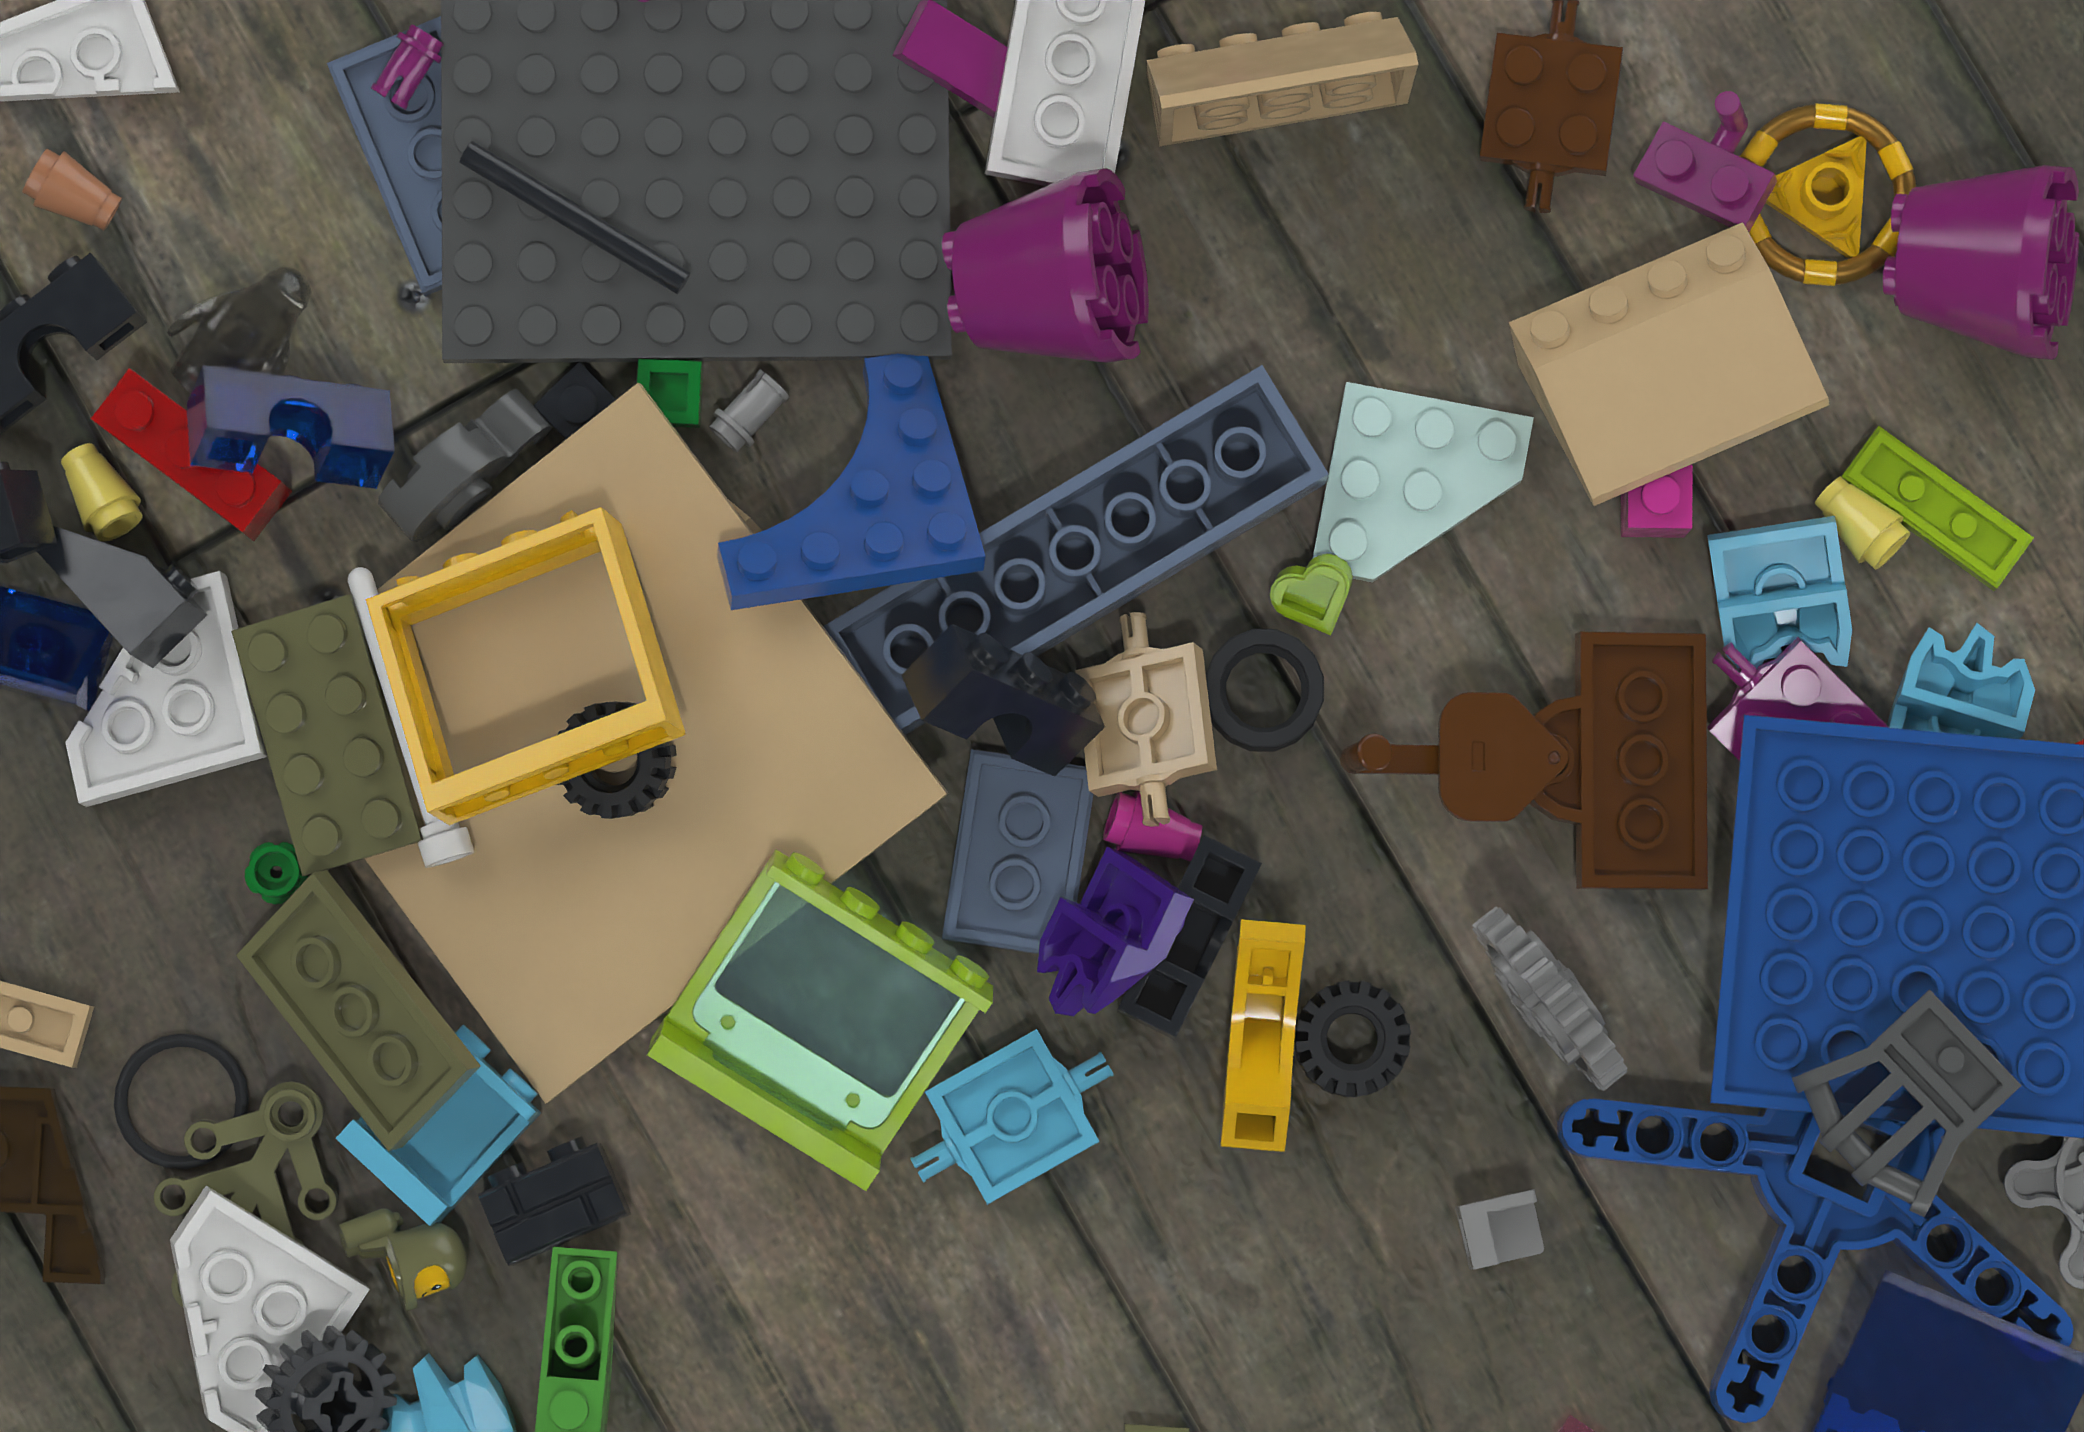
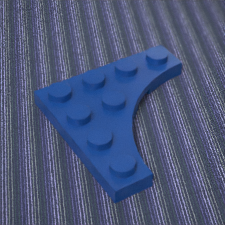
[717,353,986,610]

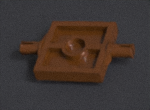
[1480,0,1623,213]

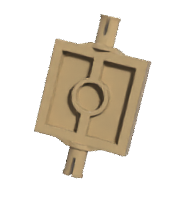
[1075,612,1217,827]

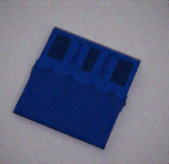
[1811,1270,2084,1432]

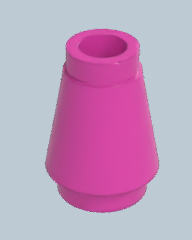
[1103,791,1202,861]

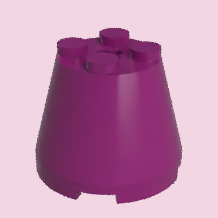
[1883,165,2079,360]
[942,168,1149,363]

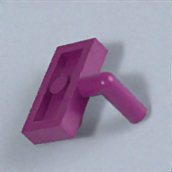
[1633,91,1778,232]

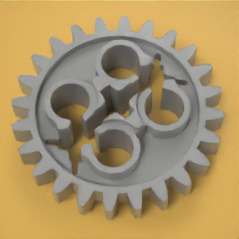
[1472,906,1628,1091]

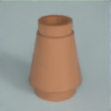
[22,149,123,231]

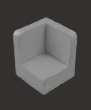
[1455,1189,1544,1270]

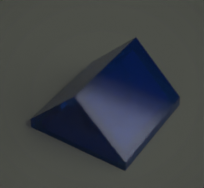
[0,586,113,712]

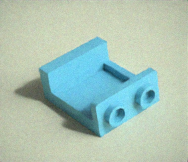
[336,1025,541,1226]

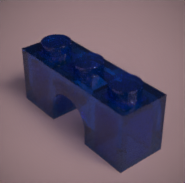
[187,365,395,489]

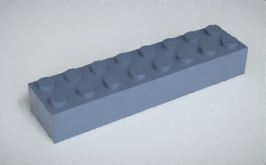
[823,365,1329,735]

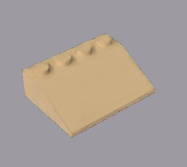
[1146,12,1418,147]
[1509,222,1829,506]

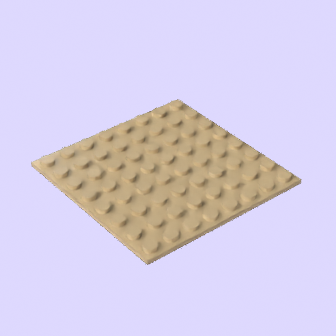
[365,383,949,1104]

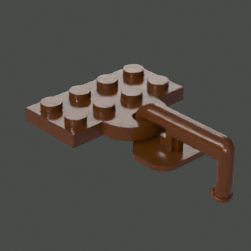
[1340,631,1708,891]

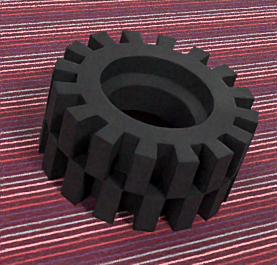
[557,701,677,819]
[1294,980,1411,1098]

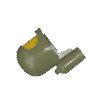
[339,1208,467,1312]

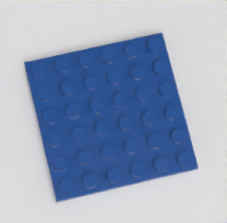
[1710,715,2084,1139]

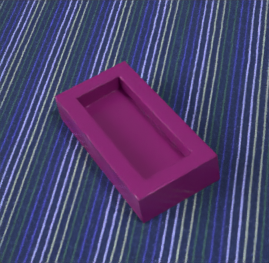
[892,0,1008,118]

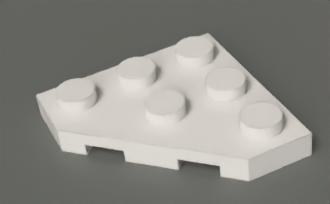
[65,571,267,807]
[170,1186,370,1432]

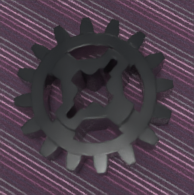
[255,1326,397,1432]

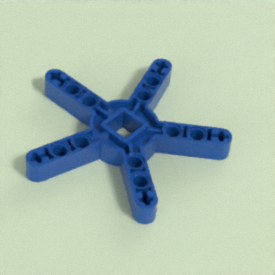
[1557,1099,2074,1423]

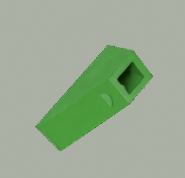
[535,1247,618,1432]

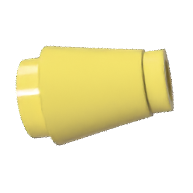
[61,443,143,541]
[1815,476,1910,570]

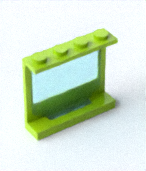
[647,849,993,1191]

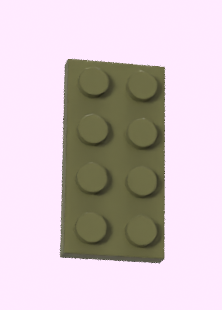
[231,594,424,876]
[236,870,481,1152]

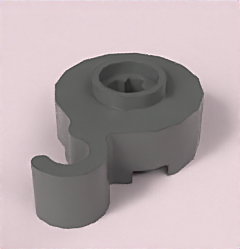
[378,389,552,542]

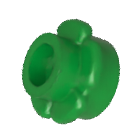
[245,842,308,904]

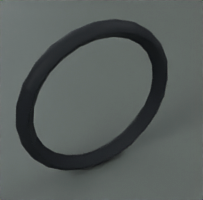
[114,1034,249,1169]

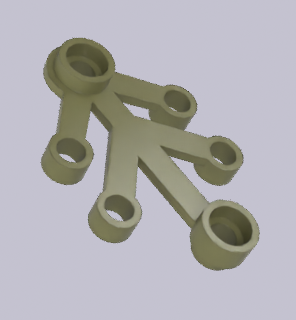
[153,1081,339,1307]

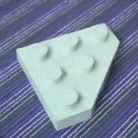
[1312,382,1534,582]

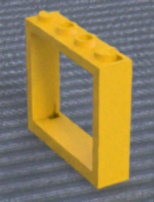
[365,507,686,826]

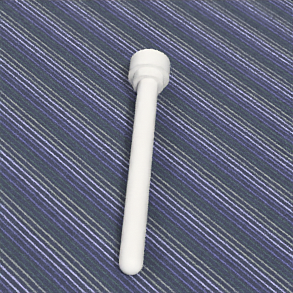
[348,567,475,868]

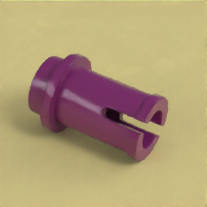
[371,24,444,110]

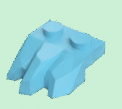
[1707,516,1852,668]
[1887,623,2035,739]
[380,1353,517,1432]

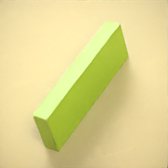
[1841,426,2034,591]

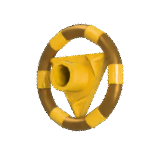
[1740,103,1916,286]

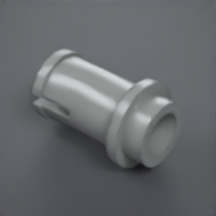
[709,370,790,452]

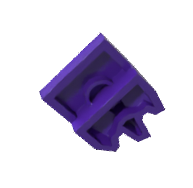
[1037,846,1194,1016]

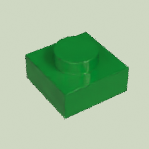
[637,359,703,428]

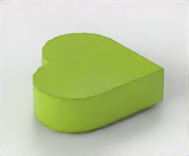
[1270,554,1353,636]

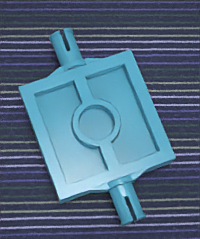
[910,1029,1114,1205]

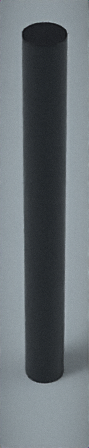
[459,141,691,294]

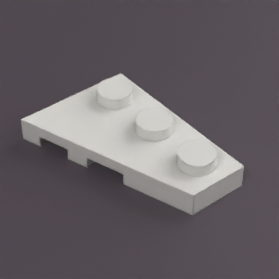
[0,0,180,102]

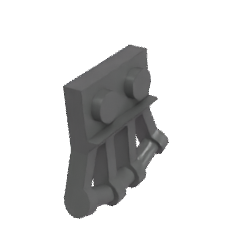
[1791,989,2022,1217]

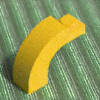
[1221,919,1306,1152]

